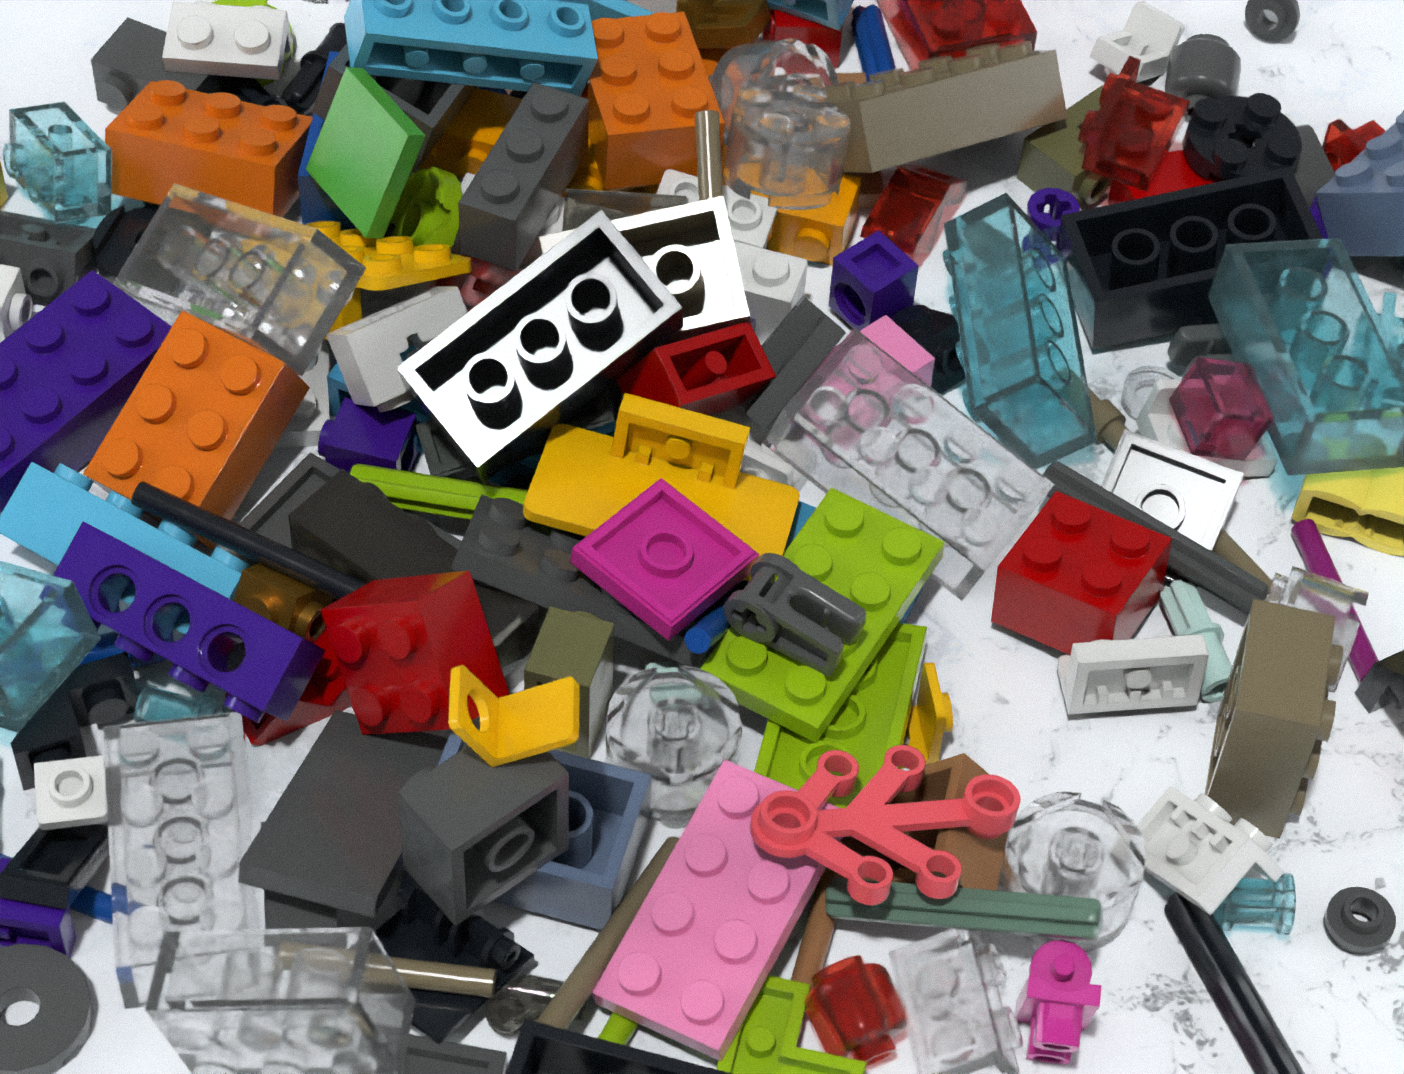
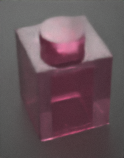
[1169,357,1275,461]

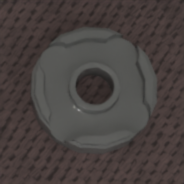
[0,943,94,1074]

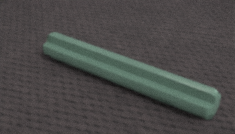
[825,877,1103,941]

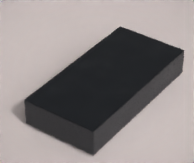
[0,824,114,910]

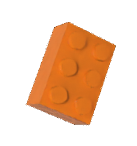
[580,12,725,190]
[104,80,313,230]
[83,310,310,550]

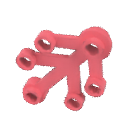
[750,745,1021,905]

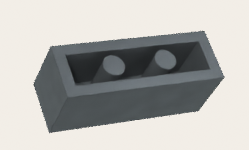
[458,82,589,271]

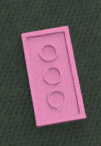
[592,759,842,1061]

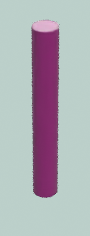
[1291,519,1379,683]

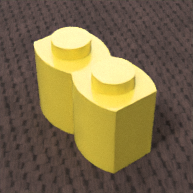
[1291,436,1404,556]

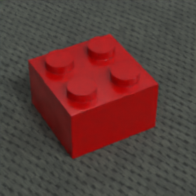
[991,491,1172,655]
[320,570,510,735]

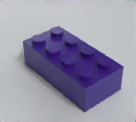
[0,270,172,515]

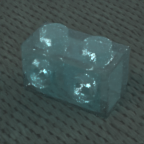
[3,102,112,225]

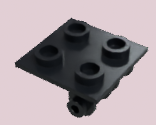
[350,874,534,1044]

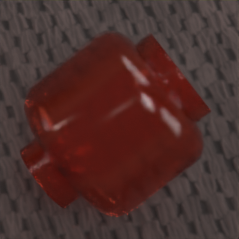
[804,955,909,1067]

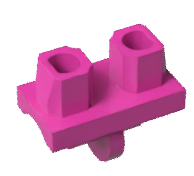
[1014,940,1102,1064]

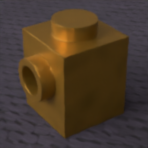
[234,563,333,642]

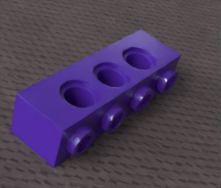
[44,521,326,723]

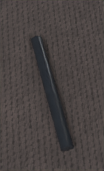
[131,481,367,599]

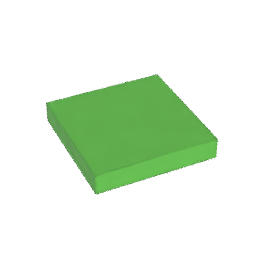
[306,67,426,238]

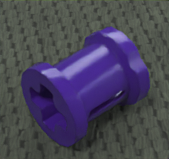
[1021,188,1080,266]

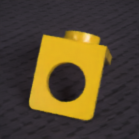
[898,662,953,769]
[449,665,579,768]

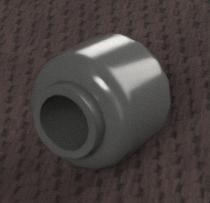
[1164,34,1241,120]

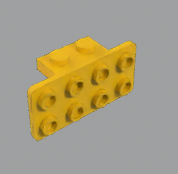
[237,221,472,340]
[523,393,800,581]

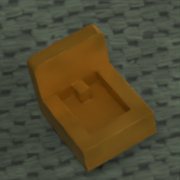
[676,0,771,52]

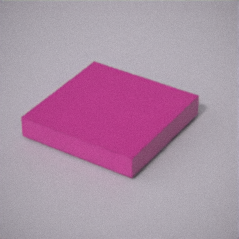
[570,478,759,641]

